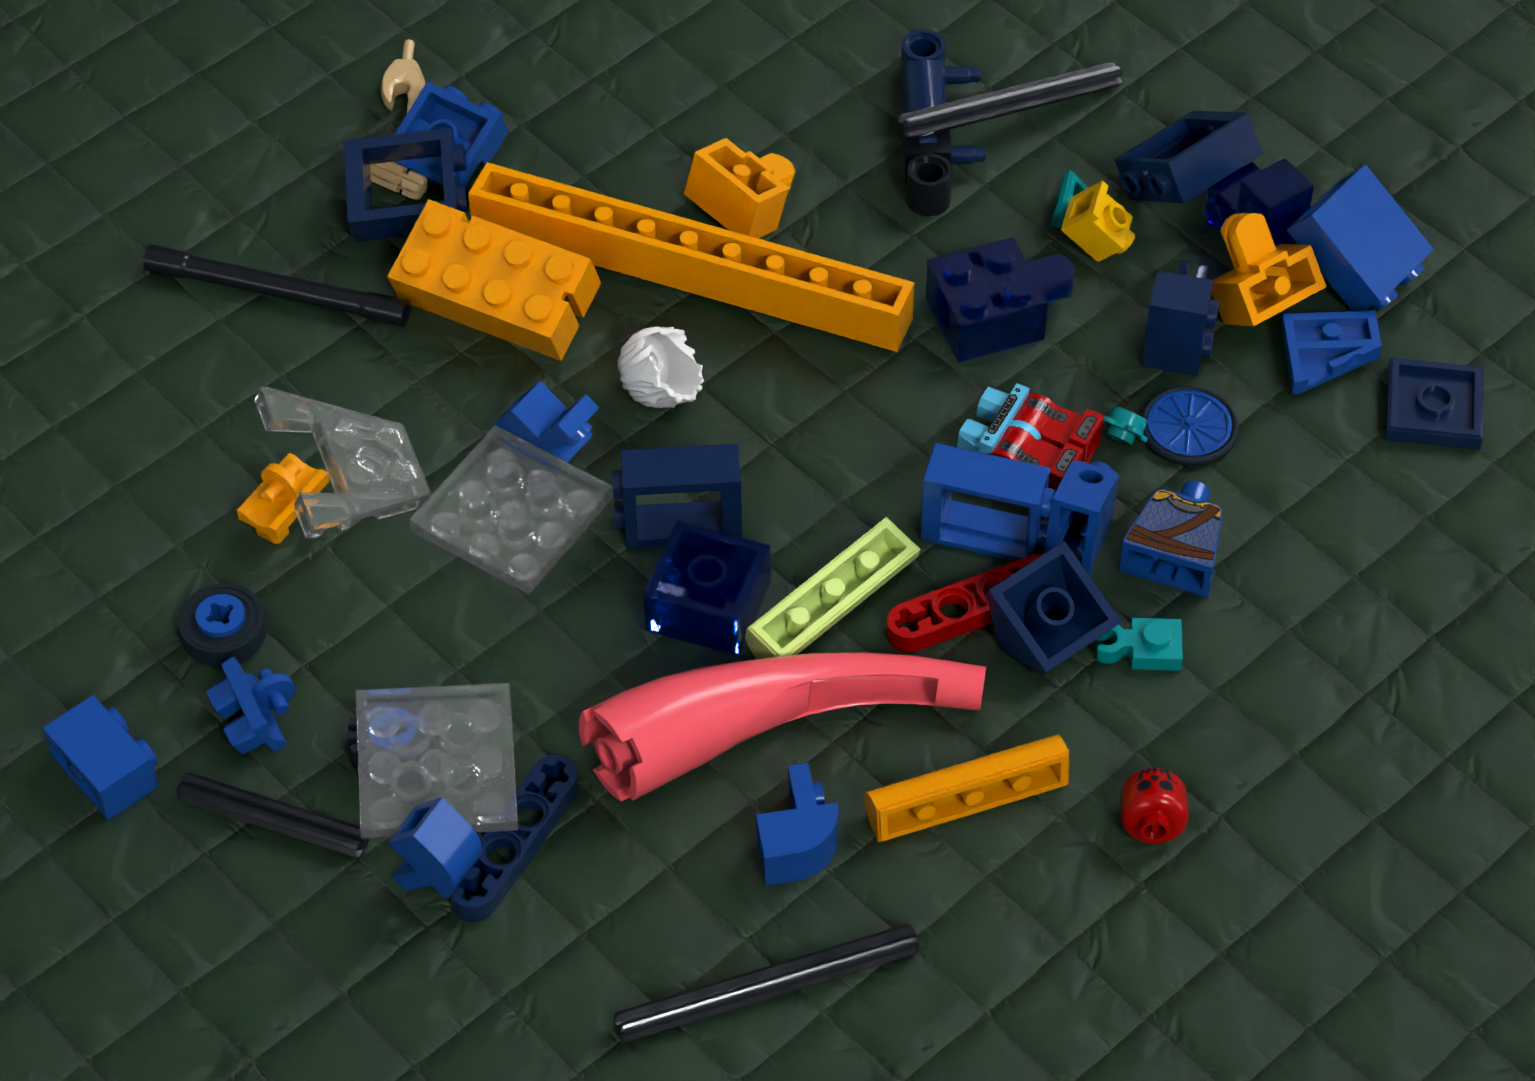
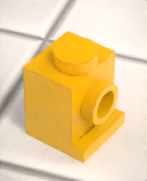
[1061,180,1135,262]

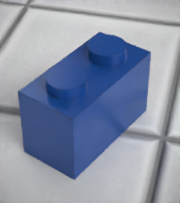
[42,695,158,820]

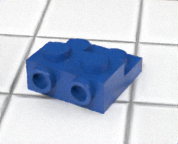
[394,81,509,189]

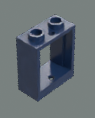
[1114,110,1263,204]
[343,128,470,242]
[612,444,742,548]

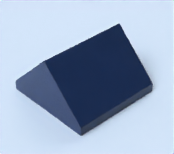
[986,541,1122,675]

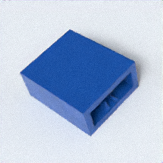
[1287,164,1434,311]

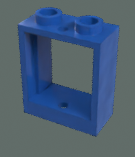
[921,443,1056,561]

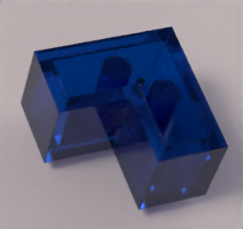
[1205,158,1314,247]

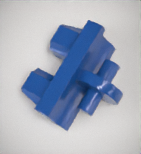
[206,656,296,755]

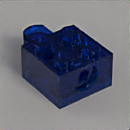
[926,237,1075,363]

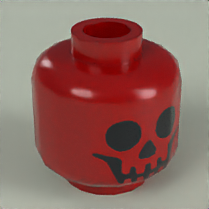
[1120,768,1189,845]

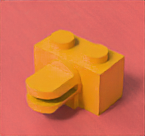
[684,138,795,239]
[1212,213,1326,326]

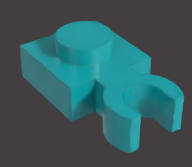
[1096,618,1183,671]

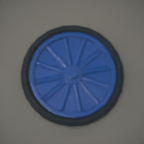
[1140,386,1239,466]

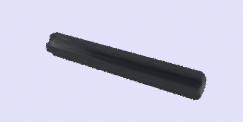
[177,773,370,857]

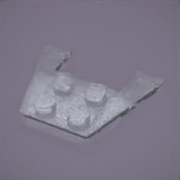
[255,387,431,538]

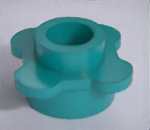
[1103,406,1148,446]

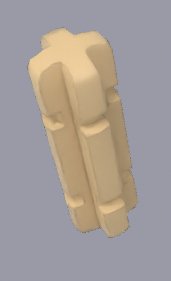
[370,162,428,200]

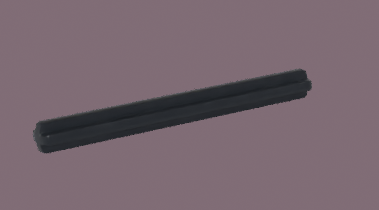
[895,62,1122,141]
[614,924,919,1042]

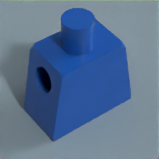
[1044,461,1119,576]

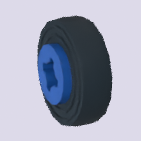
[177,583,267,667]

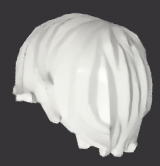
[617,326,704,408]

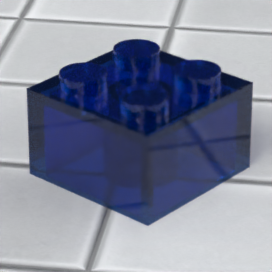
[643,520,771,656]

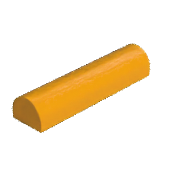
[864,734,1069,843]

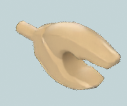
[380,39,426,113]

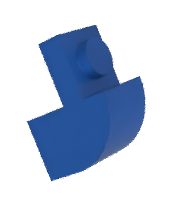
[493,381,599,468]
[756,763,839,886]
[388,797,482,899]

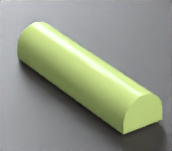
[745,517,921,659]

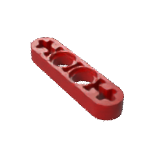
[886,553,1043,653]

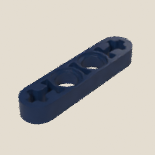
[450,754,579,921]

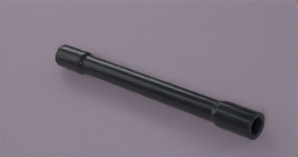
[143,244,411,327]

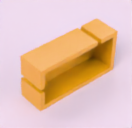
[387,199,601,361]

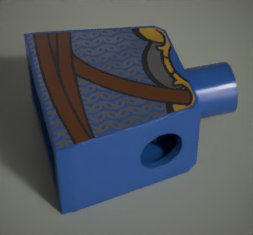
[1119,481,1223,597]

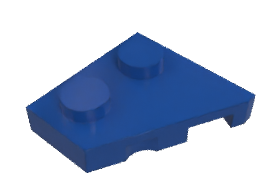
[1281,310,1382,394]

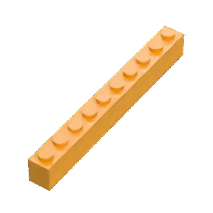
[468,162,914,352]

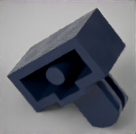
[1142,260,1219,376]

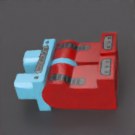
[957,383,1105,490]

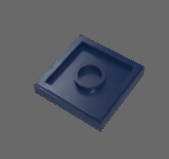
[1385,358,1484,450]

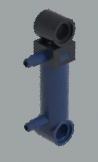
[901,29,986,217]

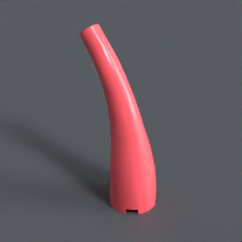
[578,652,986,802]

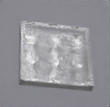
[410,425,613,595]
[356,683,518,838]

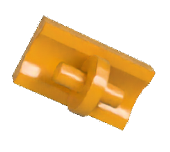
[237,452,330,544]

